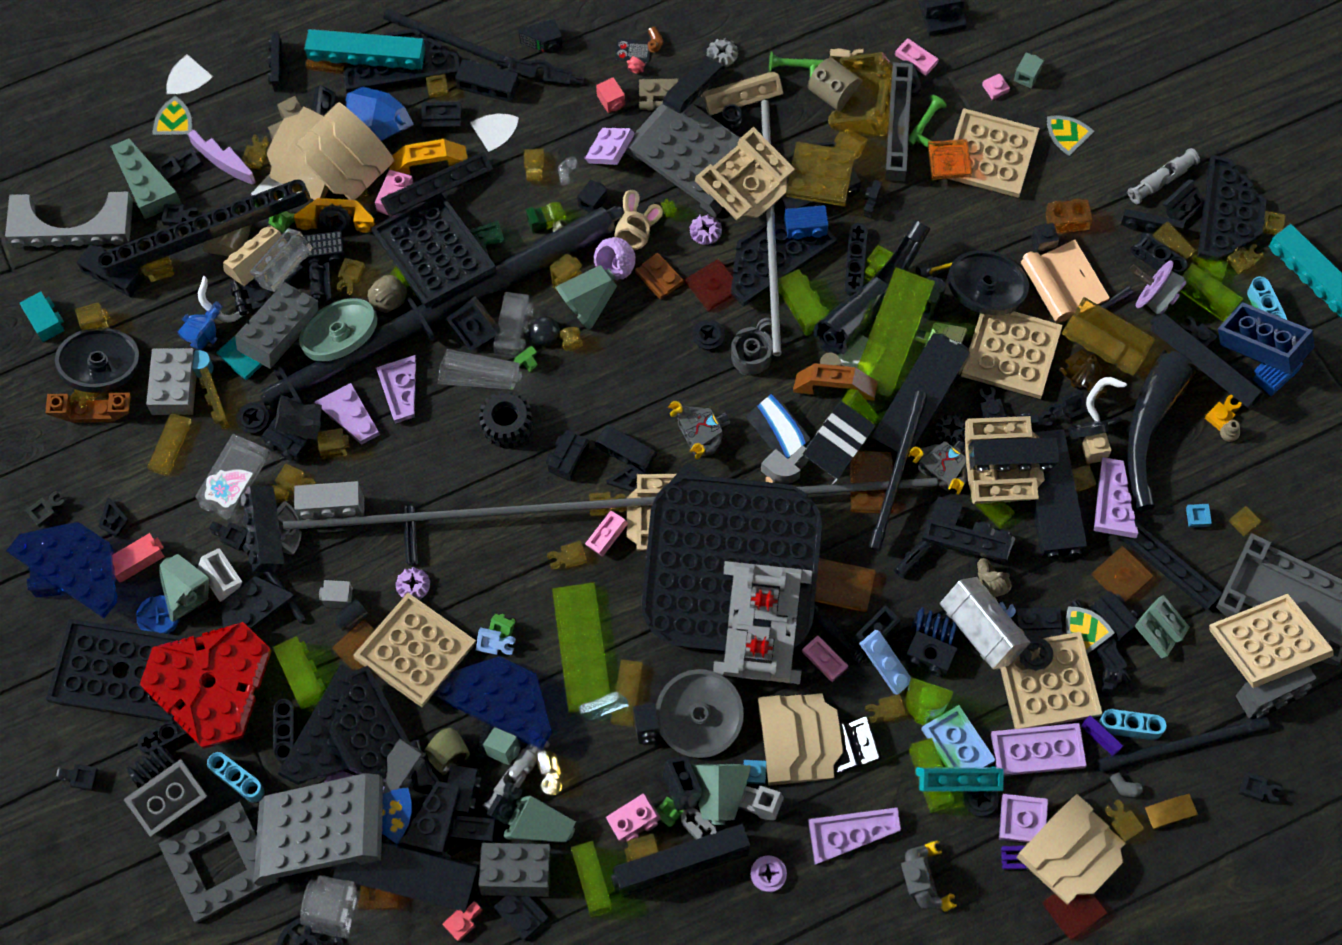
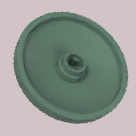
[299,298,377,361]

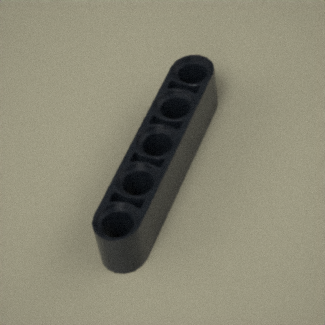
[663,56,725,114]

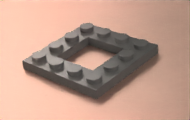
[159,802,270,923]

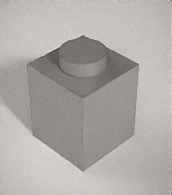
[319,580,353,608]

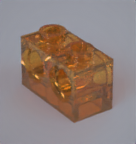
[1046,199,1092,233]

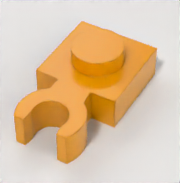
[1205,395,1242,431]

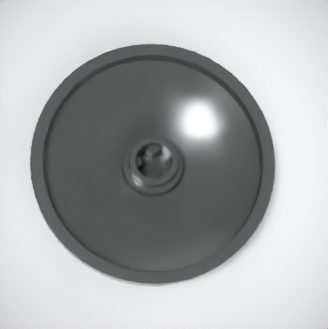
[656,669,744,758]

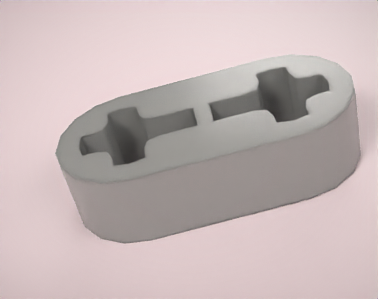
[681,808,716,839]

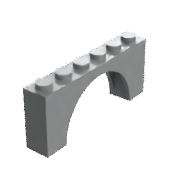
[5,192,133,248]

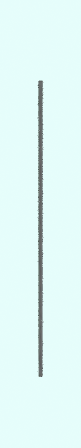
[283,478,937,530]

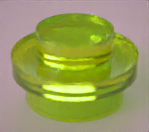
[661,198,677,218]

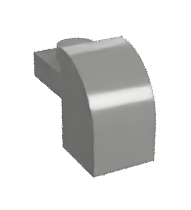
[761,446,808,484]
[738,786,784,820]

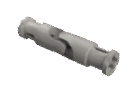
[1128,148,1200,204]
[483,733,549,810]

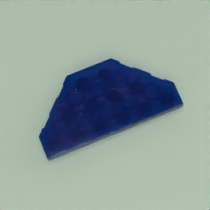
[6,522,118,619]
[432,656,552,751]

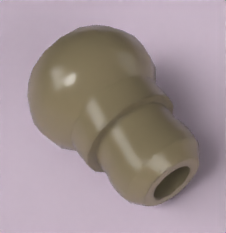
[1220,420,1240,442]

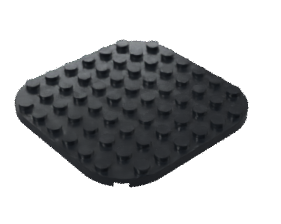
[642,475,822,655]

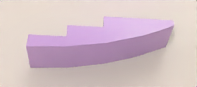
[188,130,256,185]

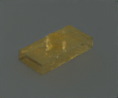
[1153,221,1196,260]

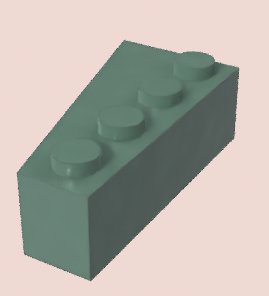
[111,139,181,219]

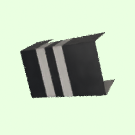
[798,401,875,484]

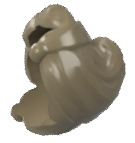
[368,275,407,314]
[977,558,1011,597]

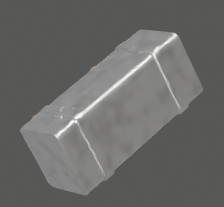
[940,577,1030,669]

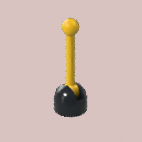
[916,263,952,281]

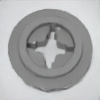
[707,38,738,66]

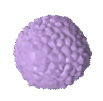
[594,237,635,281]

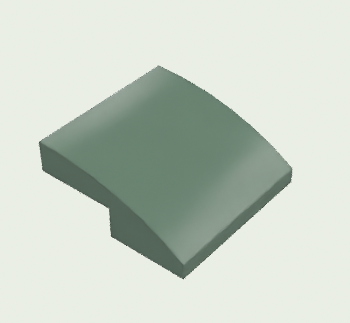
[1135,595,1190,658]

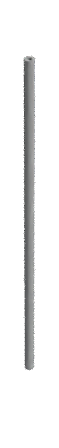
[761,100,781,356]

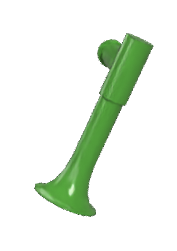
[769,51,824,77]
[908,95,947,148]

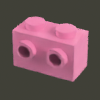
[375,170,413,217]
[606,793,661,843]

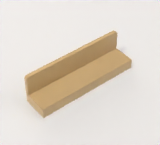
[701,72,783,115]

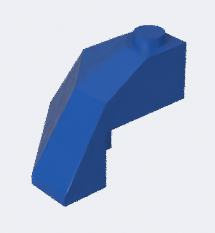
[346,87,414,141]

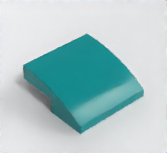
[216,336,263,380]

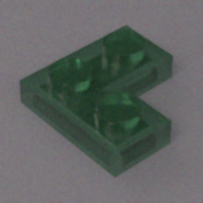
[469,221,505,255]

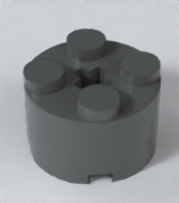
[731,327,773,375]

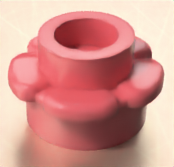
[627,56,645,74]

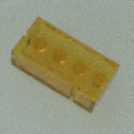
[1062,297,1155,376]

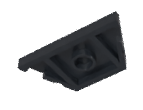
[221,576,296,631]

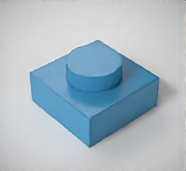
[1186,504,1212,528]
[744,760,766,785]

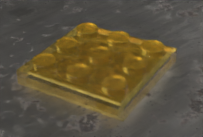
[786,142,855,206]

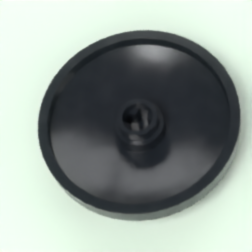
[947,250,1029,315]
[55,327,140,393]

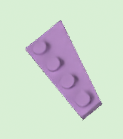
[1094,457,1138,538]
[808,808,901,864]

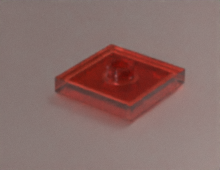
[685,259,733,312]
[1042,893,1107,940]

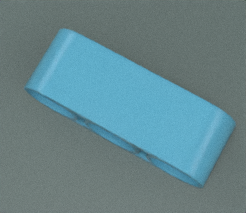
[1247,276,1287,320]
[1099,709,1166,740]
[207,752,265,802]

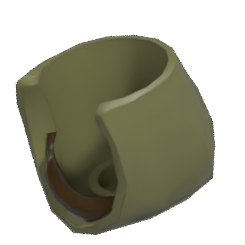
[425,727,470,776]

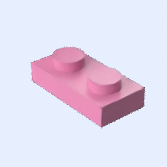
[895,38,938,76]
[585,511,628,556]
[802,636,848,682]

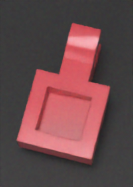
[443,901,483,942]

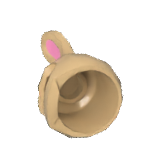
[614,190,663,250]

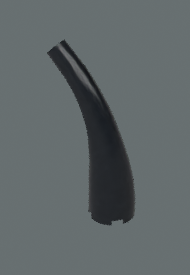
[814,220,931,355]
[1128,350,1198,512]

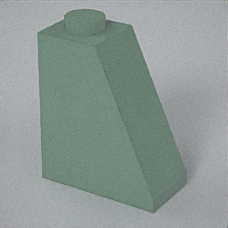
[555,265,617,330]
[160,554,209,622]
[691,764,751,825]
[504,796,576,843]

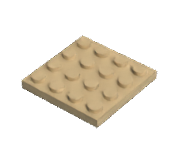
[946,108,1039,198]
[961,312,1062,399]
[353,593,476,707]
[1209,594,1333,688]
[1000,632,1102,729]

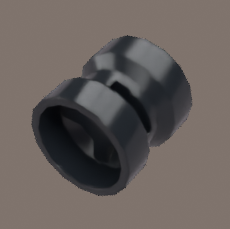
[722,104,742,131]

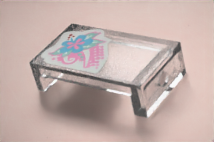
[195,434,273,520]

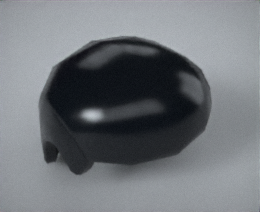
[529,316,561,347]

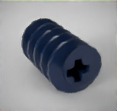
[910,607,958,645]

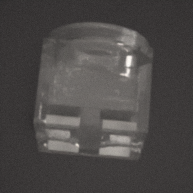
[300,876,358,938]

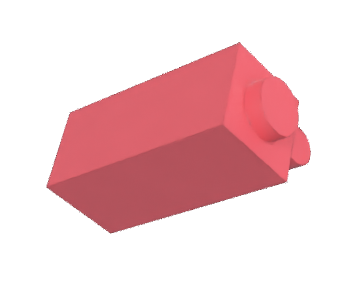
[105,533,165,583]

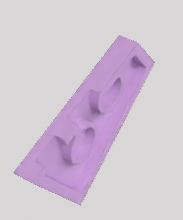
[376,355,416,424]
[314,383,380,444]

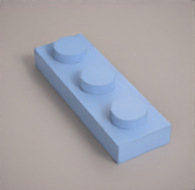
[859,630,913,695]

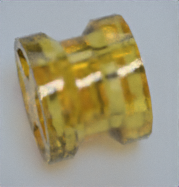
[560,327,583,351]

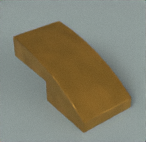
[1145,794,1198,830]

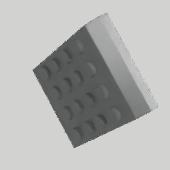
[625,102,740,217]
[1216,533,1342,665]
[254,773,383,886]

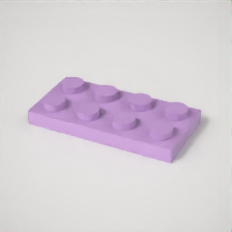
[991,723,1086,776]

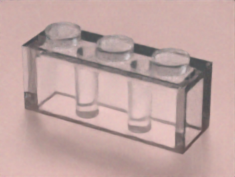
[250,228,313,292]
[494,292,533,358]

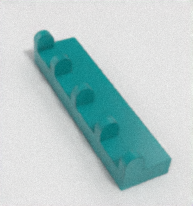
[916,767,1004,791]

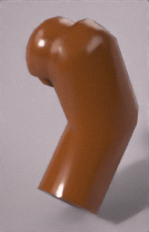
[648,27,663,53]

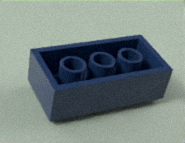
[1218,302,1315,374]

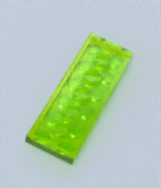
[857,268,935,397]
[552,582,612,713]

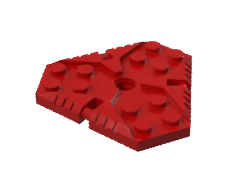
[140,622,271,749]

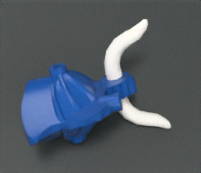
[178,276,249,351]

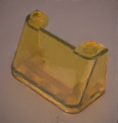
[828,52,893,136]

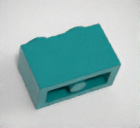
[20,291,64,342]

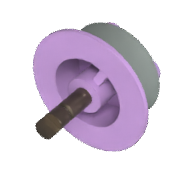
[1129,261,1186,315]

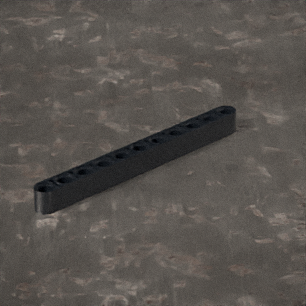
[97,179,310,277]

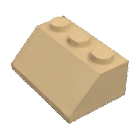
[223,225,290,286]

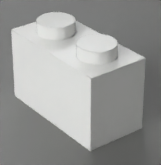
[198,548,242,602]

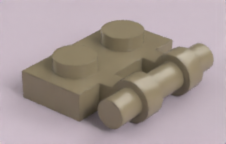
[639,79,678,111]

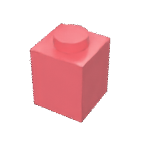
[596,77,625,113]

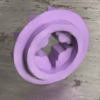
[690,214,722,244]
[396,567,430,600]
[751,856,787,892]

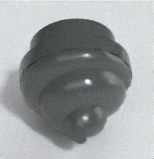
[756,318,772,337]

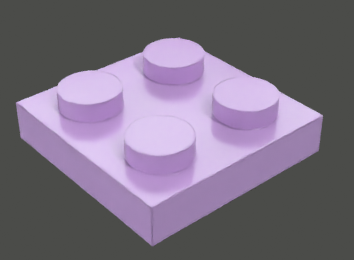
[585,128,635,165]
[999,794,1048,843]

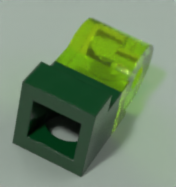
[526,202,566,233]

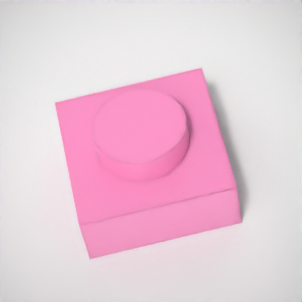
[982,74,1010,100]

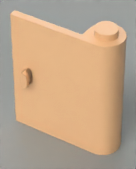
[1021,240,1110,323]

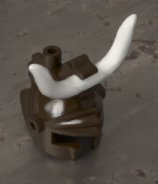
[1060,348,1127,421]

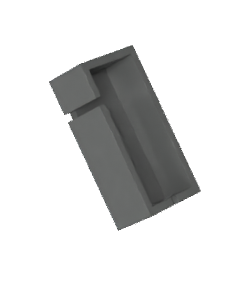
[235,282,318,369]

